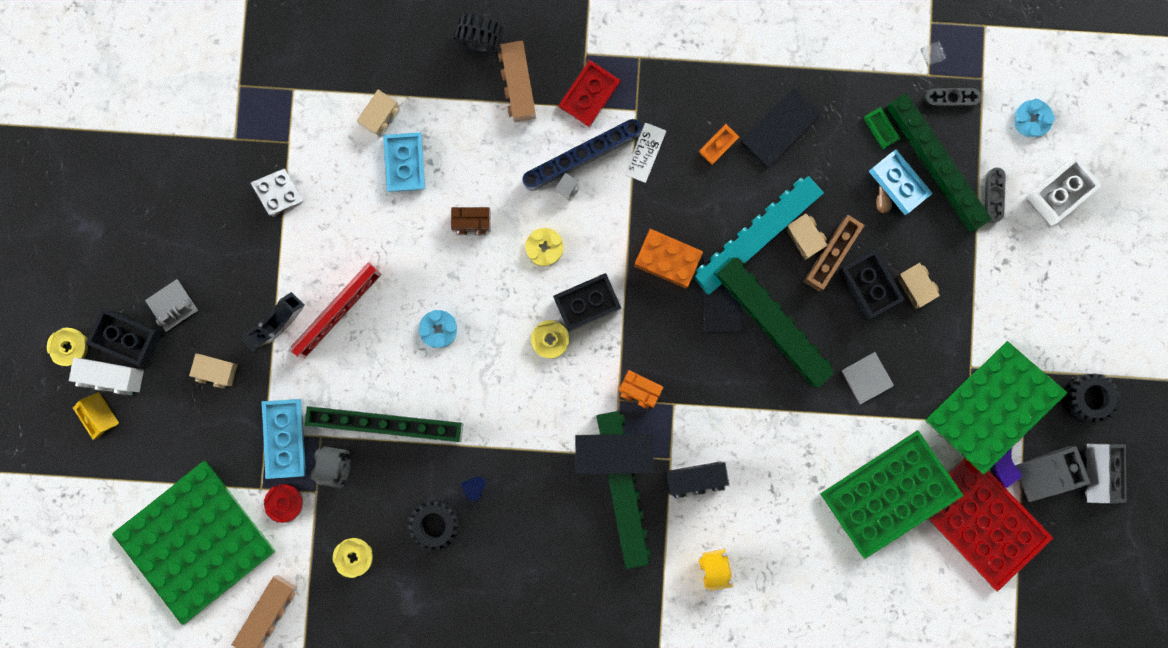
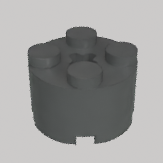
[311,446,351,489]

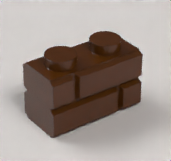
[451,207,491,236]

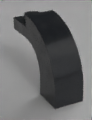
[240,292,305,352]

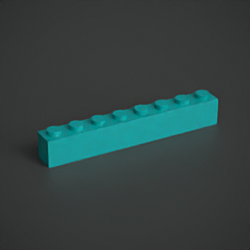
[693,176,824,295]

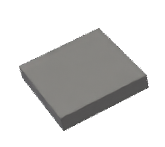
[841,352,894,404]

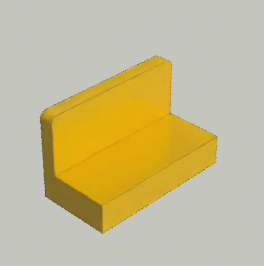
[73,392,119,440]

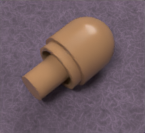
[876,187,892,213]

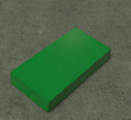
[864,107,900,149]

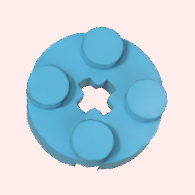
[1014,99,1055,138]
[419,310,457,348]

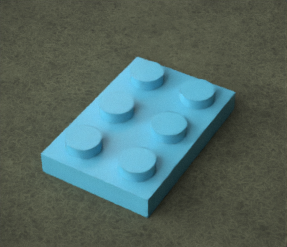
[383,132,426,192]
[869,150,932,215]

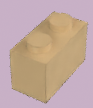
[357,90,399,137]
[785,213,827,260]
[896,263,940,309]
[189,354,238,389]

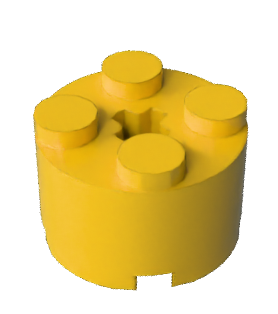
[699,548,734,592]

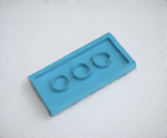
[262,399,306,479]

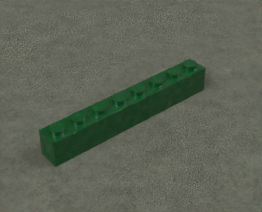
[886,93,992,233]
[713,257,835,388]
[304,406,464,442]
[596,411,652,569]

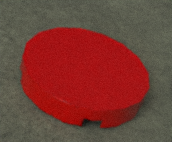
[264,484,303,523]

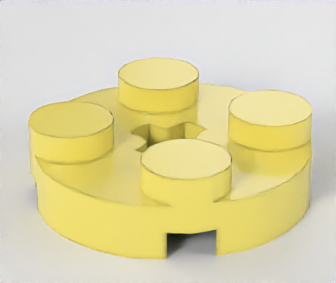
[525,228,564,267]
[531,320,569,359]
[47,328,88,366]
[333,538,373,578]

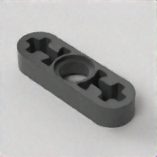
[924,88,982,107]
[985,167,1006,223]

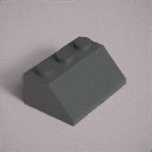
[1084,444,1127,504]

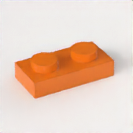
[699,124,739,165]

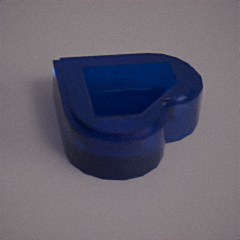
[461,476,485,501]

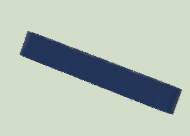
[522,119,641,191]

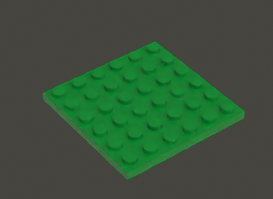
[112,461,276,626]

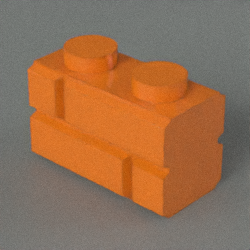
[618,370,663,410]

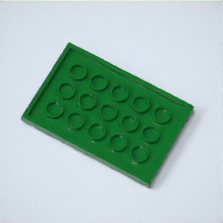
[925,341,1067,475]
[820,430,963,560]

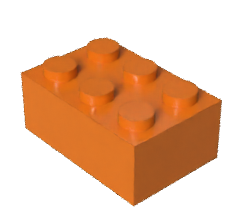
[634,229,703,289]

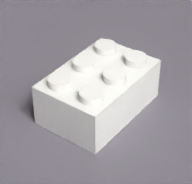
[1026,156,1102,225]
[69,358,144,395]

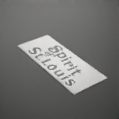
[625,123,666,183]

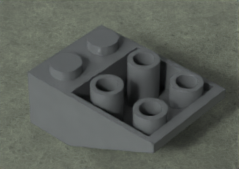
[1015,446,1090,502]

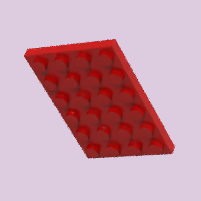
[928,458,1053,592]

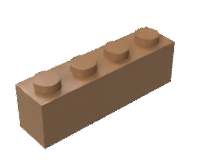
[498,40,536,122]
[803,215,864,292]
[231,575,297,648]

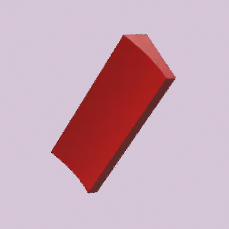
[291,262,382,359]

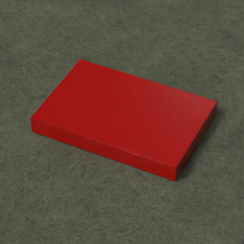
[558,60,621,128]

